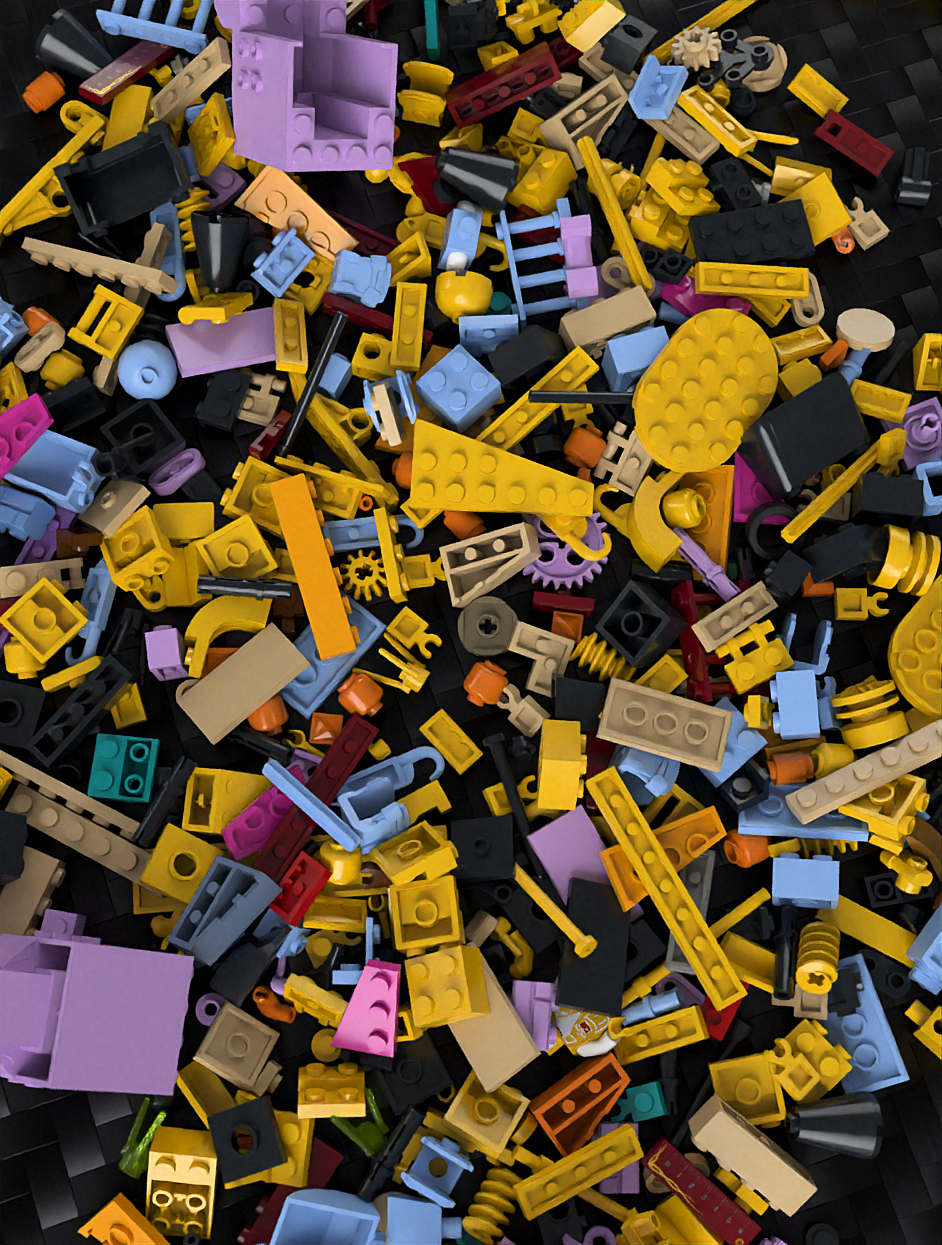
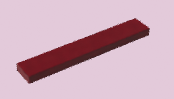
[250,712,380,885]

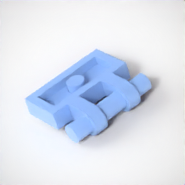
[459,314,519,357]

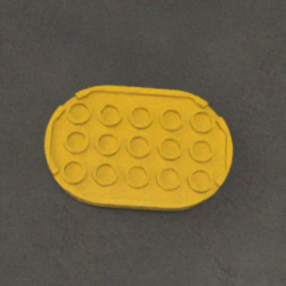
[632,308,778,473]
[887,574,942,720]

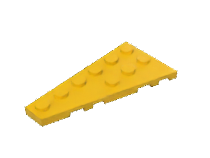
[410,418,594,516]

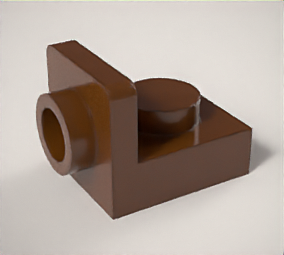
[56,526,102,560]

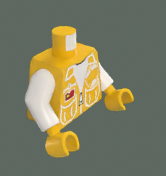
[546,962,633,1057]

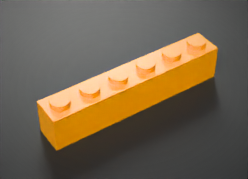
[268,473,361,662]

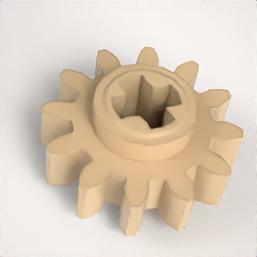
[671,26,722,71]

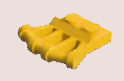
[224,1090,315,1190]

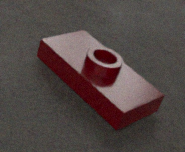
[531,591,595,617]

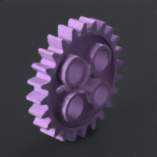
[517,512,610,592]

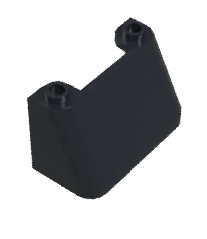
[53,120,194,240]
[736,371,871,502]

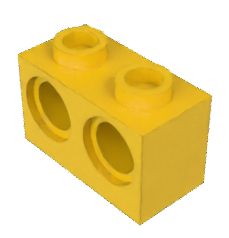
[351,332,415,382]

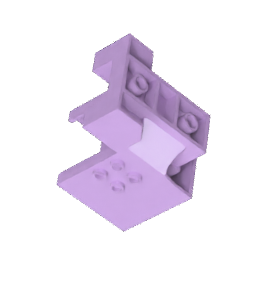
[214,0,398,172]
[0,930,194,1095]

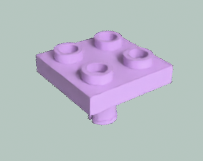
[880,397,942,473]

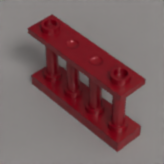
[671,580,770,705]

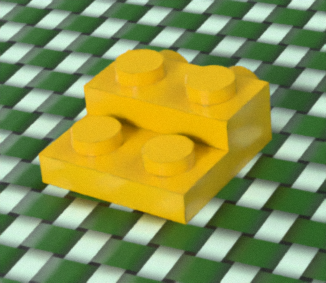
[645,157,721,216]
[626,186,699,253]
[219,455,291,537]
[100,505,176,592]
[195,513,281,580]
[0,576,90,665]
[838,773,930,842]
[370,821,459,887]
[390,875,466,959]
[772,1018,853,1104]
[708,1052,787,1128]
[298,1062,365,1118]
[441,1069,530,1159]

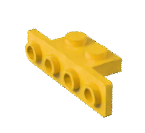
[274,455,392,521]

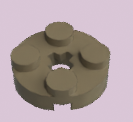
[458,596,518,658]

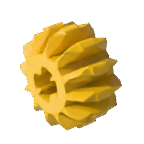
[340,549,388,601]

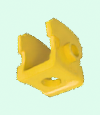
[397,61,454,127]

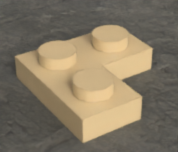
[507,621,575,698]

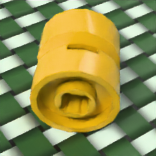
[587,158,641,210]

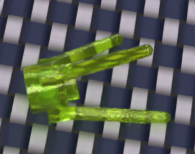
[330,1088,389,1158]
[118,1097,166,1179]

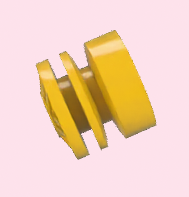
[867,524,941,597]
[830,680,910,750]

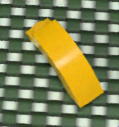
[627,470,685,573]
[184,595,272,679]

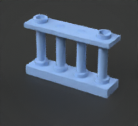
[96,0,214,54]
[495,197,589,330]

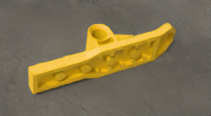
[0,114,105,247]
[289,372,399,514]

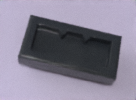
[180,468,235,531]

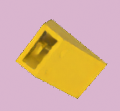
[495,136,578,216]
[182,767,273,837]
[145,1126,220,1240]

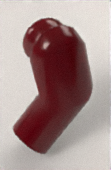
[363,0,390,30]

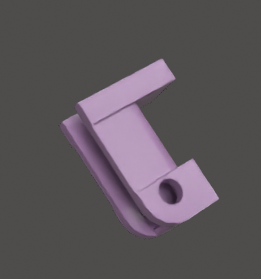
[560,214,598,299]

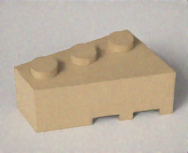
[538,73,629,171]
[558,285,657,359]
[439,522,542,609]

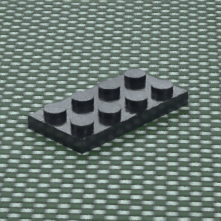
[687,199,816,265]

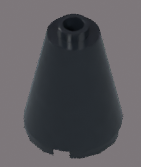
[34,8,115,80]
[434,147,519,215]
[190,210,250,293]
[784,1091,883,1159]

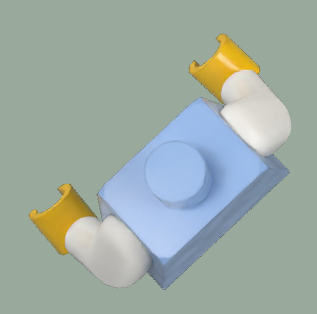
[437,200,495,276]

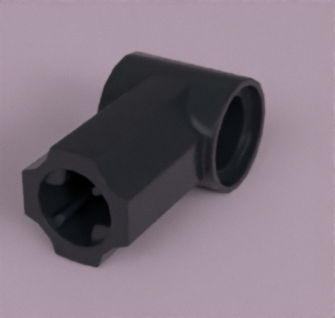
[895,147,931,206]

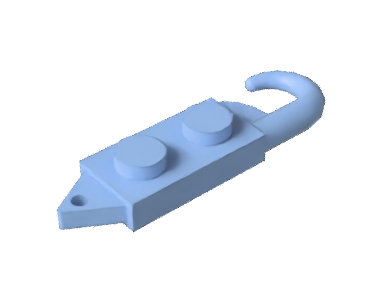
[150,201,187,302]
[321,514,424,553]
[65,556,117,666]
[331,746,445,806]

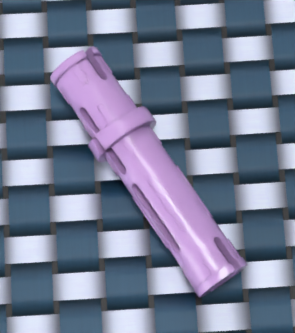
[672,526,741,603]

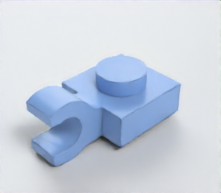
[815,676,846,731]

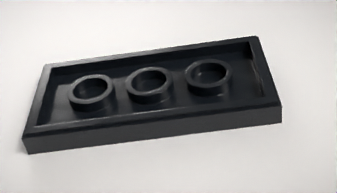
[555,877,631,1018]

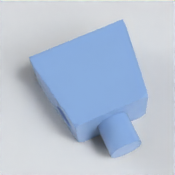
[388,1193,462,1245]

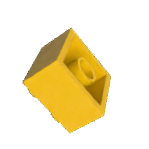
[537,719,587,811]
[404,945,491,1027]

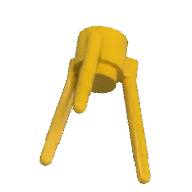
[737,128,799,177]
[352,632,431,694]

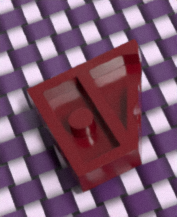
[398,155,457,216]
[248,409,293,466]

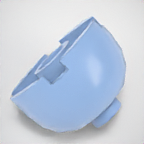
[117,340,178,400]

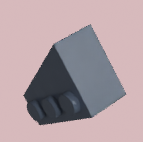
[167,855,283,966]

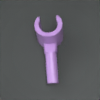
[271,956,288,997]

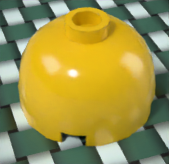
[435,271,493,324]

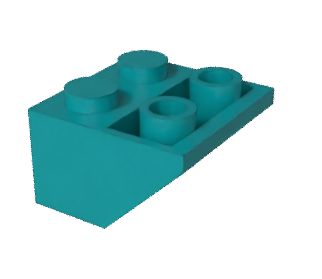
[87,733,160,804]

